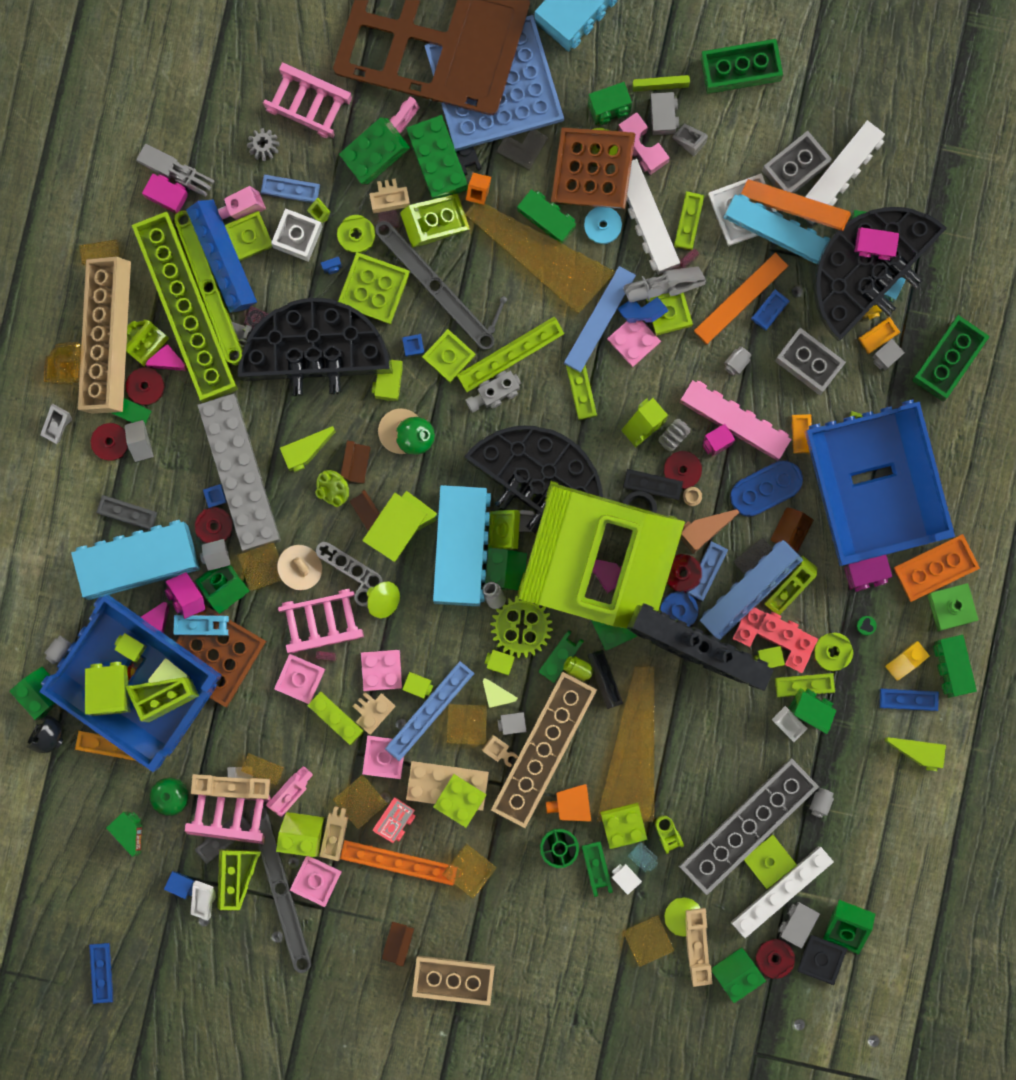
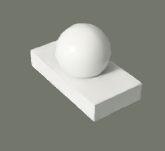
[772,706,808,742]
[191,880,216,921]

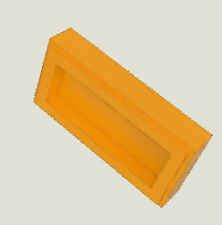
[858,317,900,355]
[791,414,812,454]

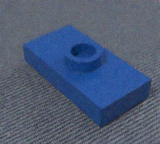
[751,289,790,331]

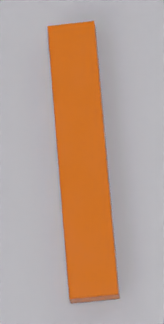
[741,179,851,231]
[694,252,788,345]
[340,840,458,886]

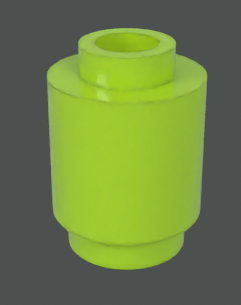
[563,656,593,682]

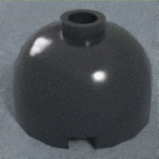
[27,714,63,753]

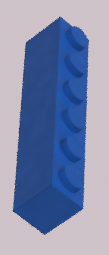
[186,199,257,313]

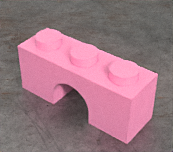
[618,112,669,175]

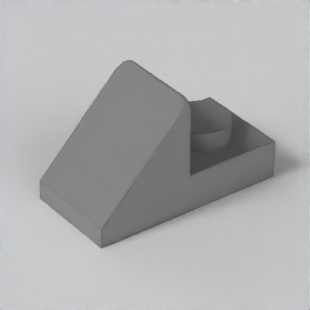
[40,404,72,444]

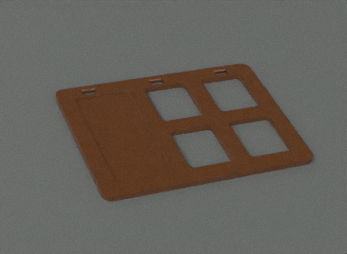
[333,0,530,115]

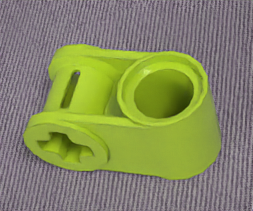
[655,815,684,854]

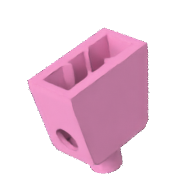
[218,186,266,220]

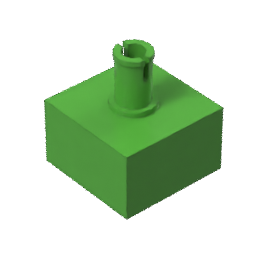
[927,583,978,632]

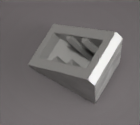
[672,123,708,157]
[125,420,154,462]

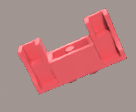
[732,607,818,673]

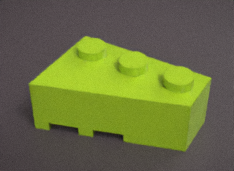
[621,398,668,448]
[125,677,199,722]
[217,849,261,910]

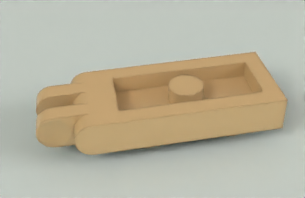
[319,806,348,861]

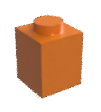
[466,172,491,205]

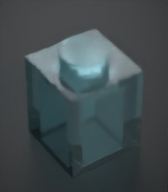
[627,842,658,872]

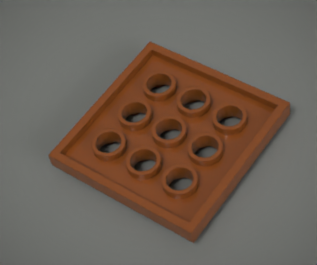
[551,128,636,209]
[176,605,267,708]

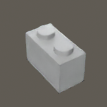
[650,92,679,135]
[778,902,820,948]

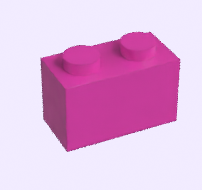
[142,174,188,214]
[854,227,899,260]
[702,424,735,457]
[165,572,205,619]

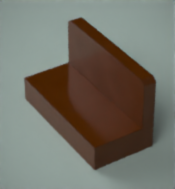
[341,440,371,484]
[350,489,380,531]
[771,507,814,553]
[382,922,415,967]

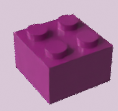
[844,555,892,592]

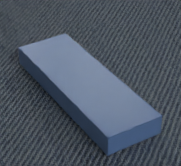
[261,175,320,203]
[686,541,728,601]

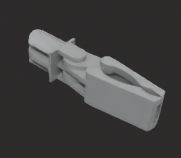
[136,144,214,197]
[623,266,706,302]

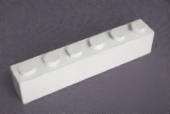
[805,120,885,225]
[626,159,680,275]
[731,846,834,938]

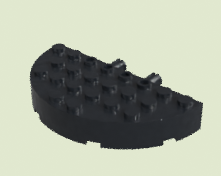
[814,207,947,341]
[238,298,393,396]
[464,425,603,534]
[627,603,774,691]

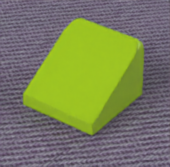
[307,198,330,223]

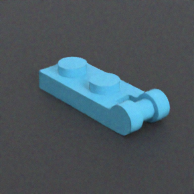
[174,615,229,636]

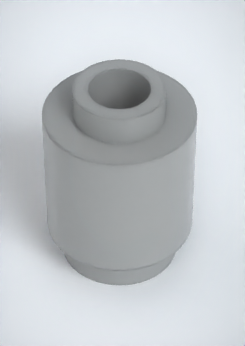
[724,346,752,375]
[483,582,506,609]
[44,635,72,665]
[809,788,834,818]

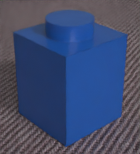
[164,871,196,899]

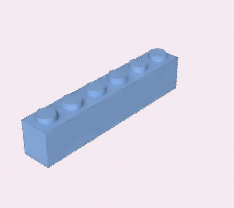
[700,540,803,640]

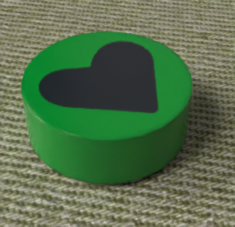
[856,616,877,636]

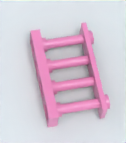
[263,62,352,138]
[278,589,364,654]
[185,795,271,845]

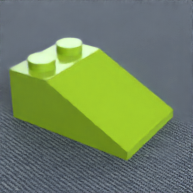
[400,194,470,248]

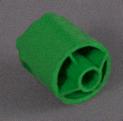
[540,828,579,868]

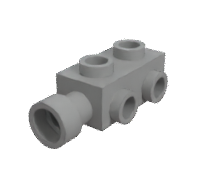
[465,371,521,413]

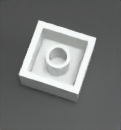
[271,208,323,262]

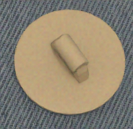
[378,409,418,454]
[277,545,322,590]

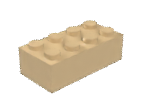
[406,761,489,811]
[412,956,495,1006]

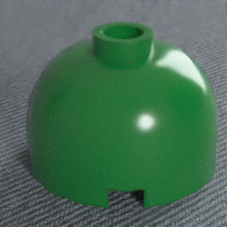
[396,417,435,455]
[150,777,189,816]

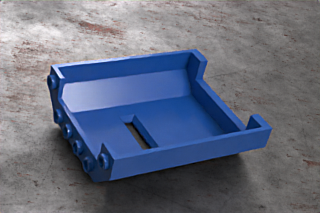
[805,400,955,566]
[39,595,222,772]

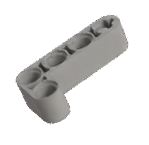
[316,542,383,607]

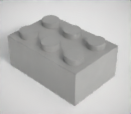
[762,131,832,193]
[775,328,846,395]

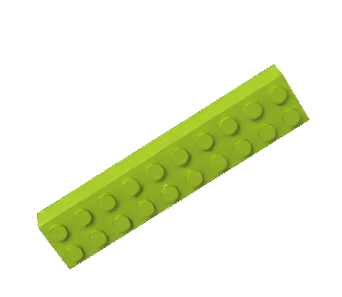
[132,211,238,403]

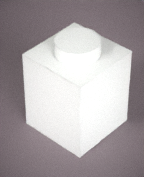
[612,864,642,895]

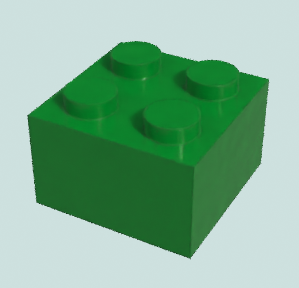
[588,82,632,125]

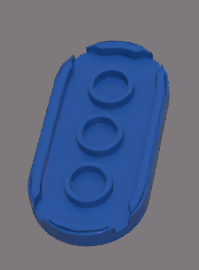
[730,461,803,517]

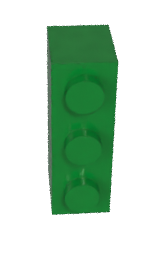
[517,189,576,245]

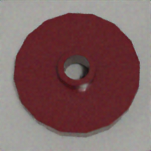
[126,367,164,405]
[90,423,128,461]
[664,451,702,489]
[195,507,233,543]
[667,554,702,592]
[756,939,795,979]

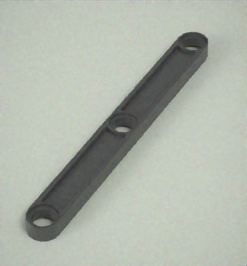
[375,221,494,351]
[250,806,311,973]

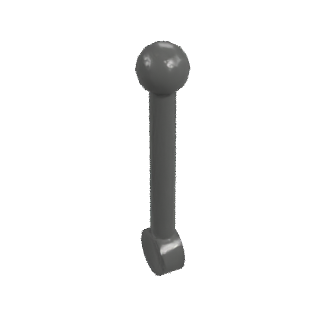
[488,296,507,334]

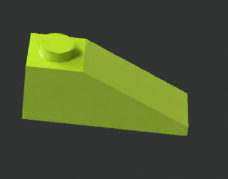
[280,426,336,472]
[764,556,817,615]
[885,737,946,772]

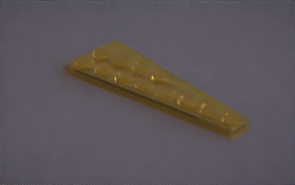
[465,203,616,314]
[597,666,654,822]

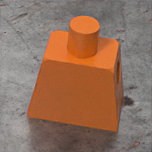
[546,784,591,821]

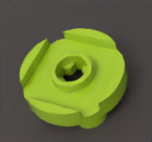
[337,215,375,254]
[814,632,853,671]

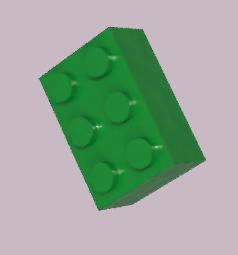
[339,118,410,184]
[933,635,977,698]

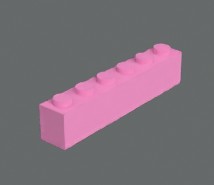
[680,380,791,461]

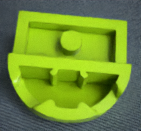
[126,319,169,366]

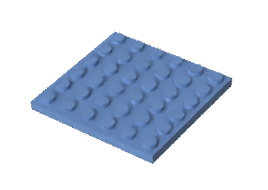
[425,15,564,151]

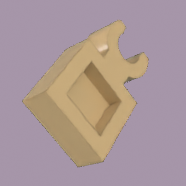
[482,735,518,767]

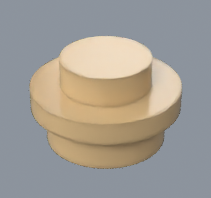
[683,487,702,506]

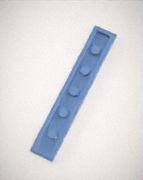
[564,266,636,373]
[385,661,474,762]

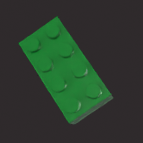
[700,39,783,94]
[406,115,468,200]
[912,315,990,402]

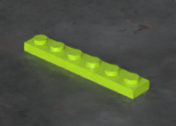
[457,317,564,392]

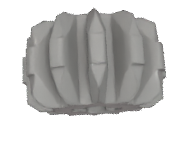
[247,128,280,161]
[659,419,690,451]

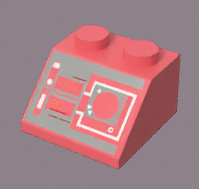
[372,797,416,843]

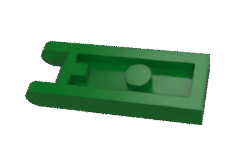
[539,630,584,683]
[582,841,613,897]

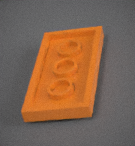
[893,534,980,602]

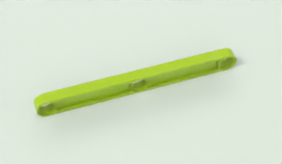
[174,211,243,365]

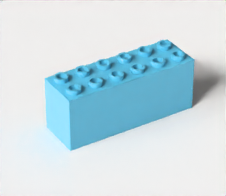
[535,0,618,52]
[433,485,491,607]
[71,520,200,600]

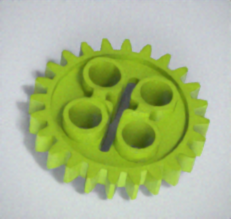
[490,596,553,658]

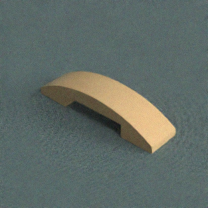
[191,774,270,799]
[685,908,712,987]

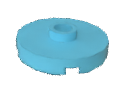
[584,207,622,245]

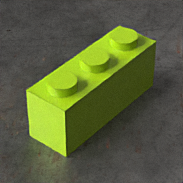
[307,691,364,746]

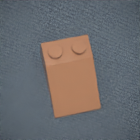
[680,509,739,554]

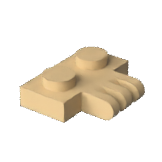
[370,178,410,213]
[353,692,396,735]

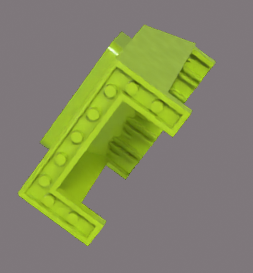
[518,481,685,628]

